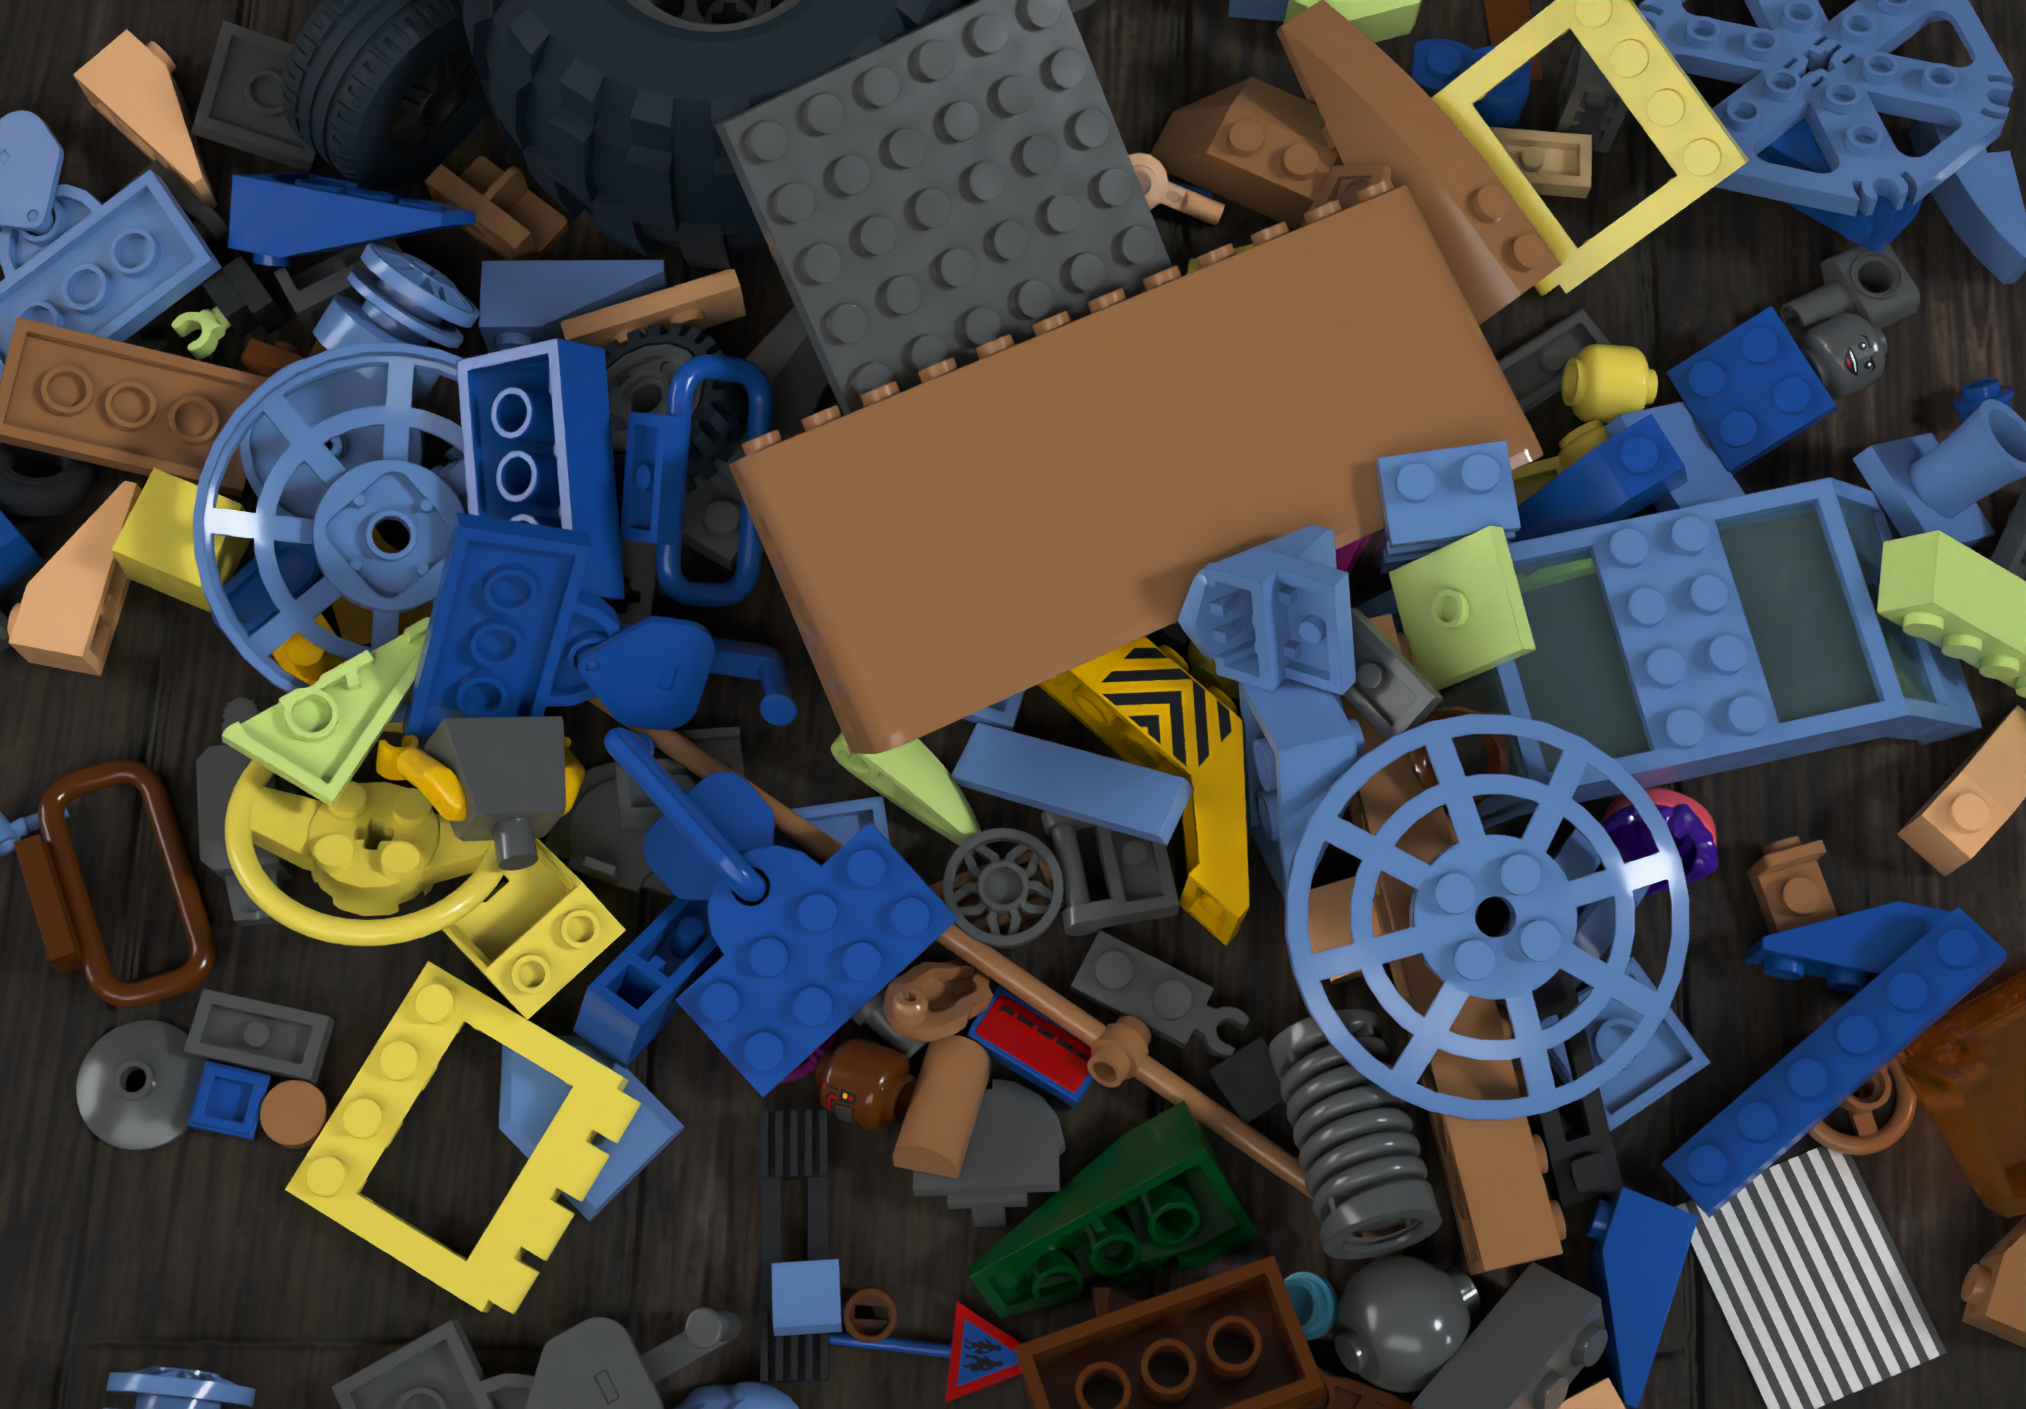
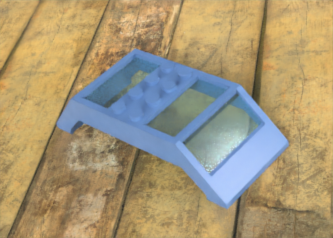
[1354,477,1983,829]

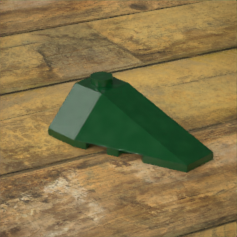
[967,1101,1260,1319]

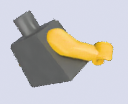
[376,716,586,871]

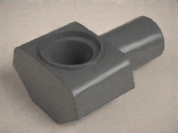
[1780,243,1920,341]

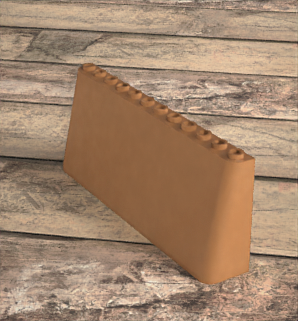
[729,178,1544,754]

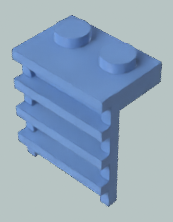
[1374,441,1521,575]

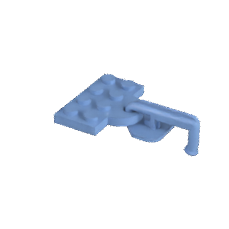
[0,110,222,381]

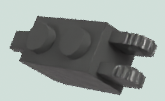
[196,696,299,926]

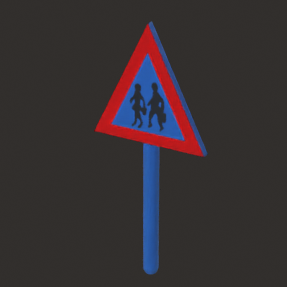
[829,1300,1021,1403]

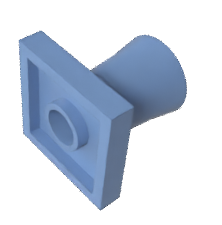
[1853,399,2026,548]

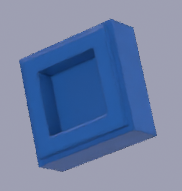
[187,1061,272,1142]

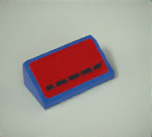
[965,987,1094,1109]

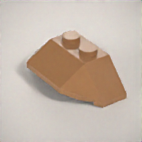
[1151,77,1343,230]

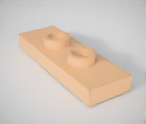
[560,269,746,359]

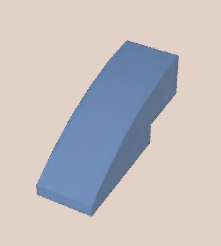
[1909,120,2026,284]

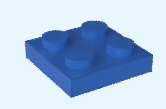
[1666,305,1839,475]

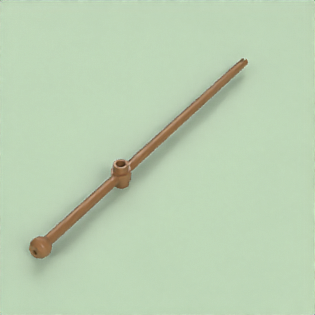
[588,696,1407,1260]

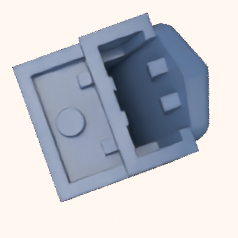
[1178,525,1356,696]

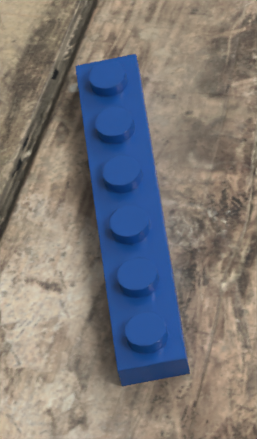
[1662,906,2007,1218]

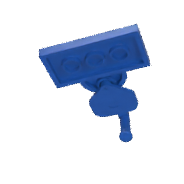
[403,512,798,744]
[604,727,959,1097]

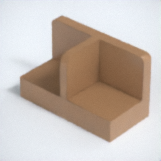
[425,156,569,261]

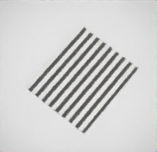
[1675,1146,1947,1409]

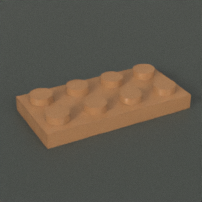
[0,317,268,498]

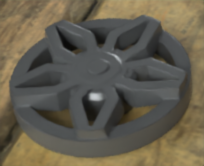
[943,828,1064,949]

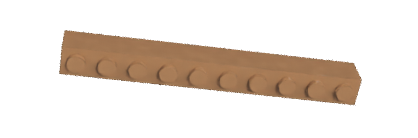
[1340,614,1566,1276]

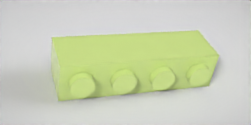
[1877,530,2026,698]

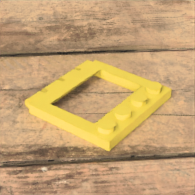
[1431,0,1749,296]
[285,961,642,1314]

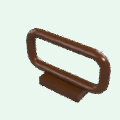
[13,759,217,1009]

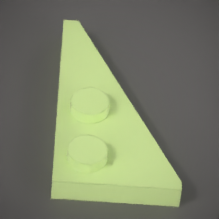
[222,617,430,807]

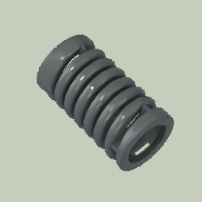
[1269,1009,1443,1260]

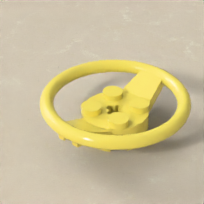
[225,722,506,946]

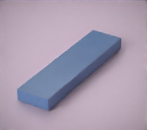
[951,722,1194,846]

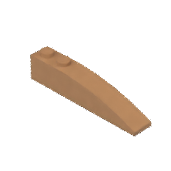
[1276,0,1561,325]

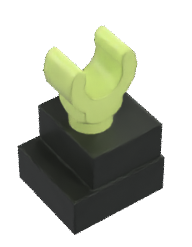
[172,256,288,360]

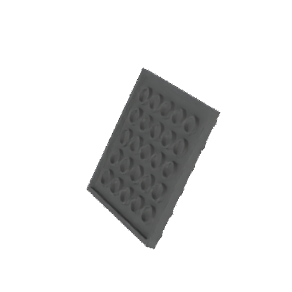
[715,0,1172,416]

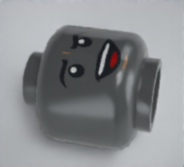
[1797,312,1888,401]

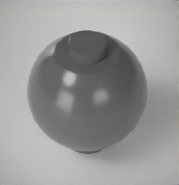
[1334,1255,1481,1393]

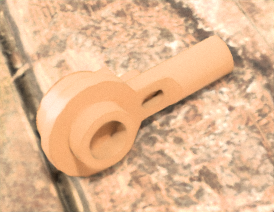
[1128,152,1225,226]

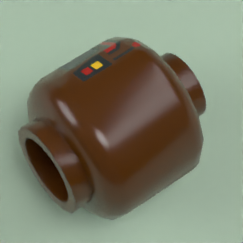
[815,1036,917,1132]

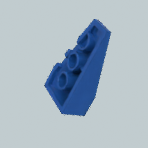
[228,172,476,267]

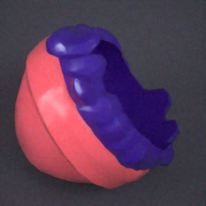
[1600,787,1719,897]

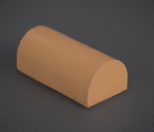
[893,1035,992,1179]

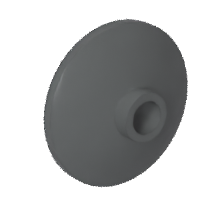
[76,1020,206,1151]

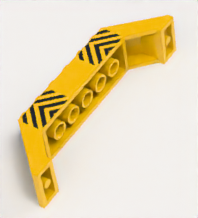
[1037,636,1250,946]

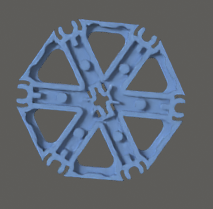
[1638,0,2014,217]

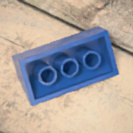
[457,338,625,602]

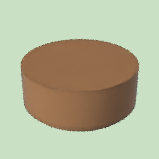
[260,1080,331,1149]

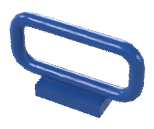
[620,354,774,607]

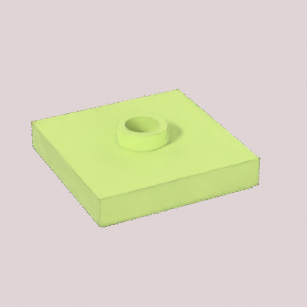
[1389,526,1536,691]

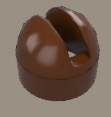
[843,1286,898,1343]

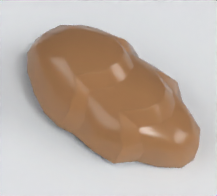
[884,960,993,1042]

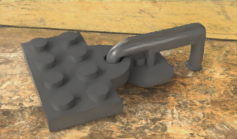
[332,1307,742,1409]

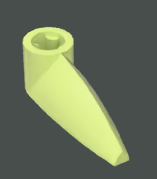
[831,731,982,854]

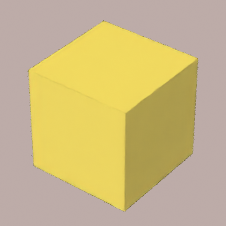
[111,467,251,613]

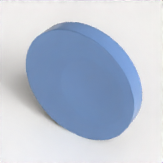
[240,357,425,525]

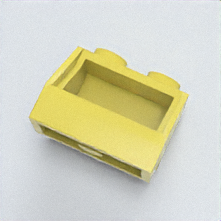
[442,839,626,1020]

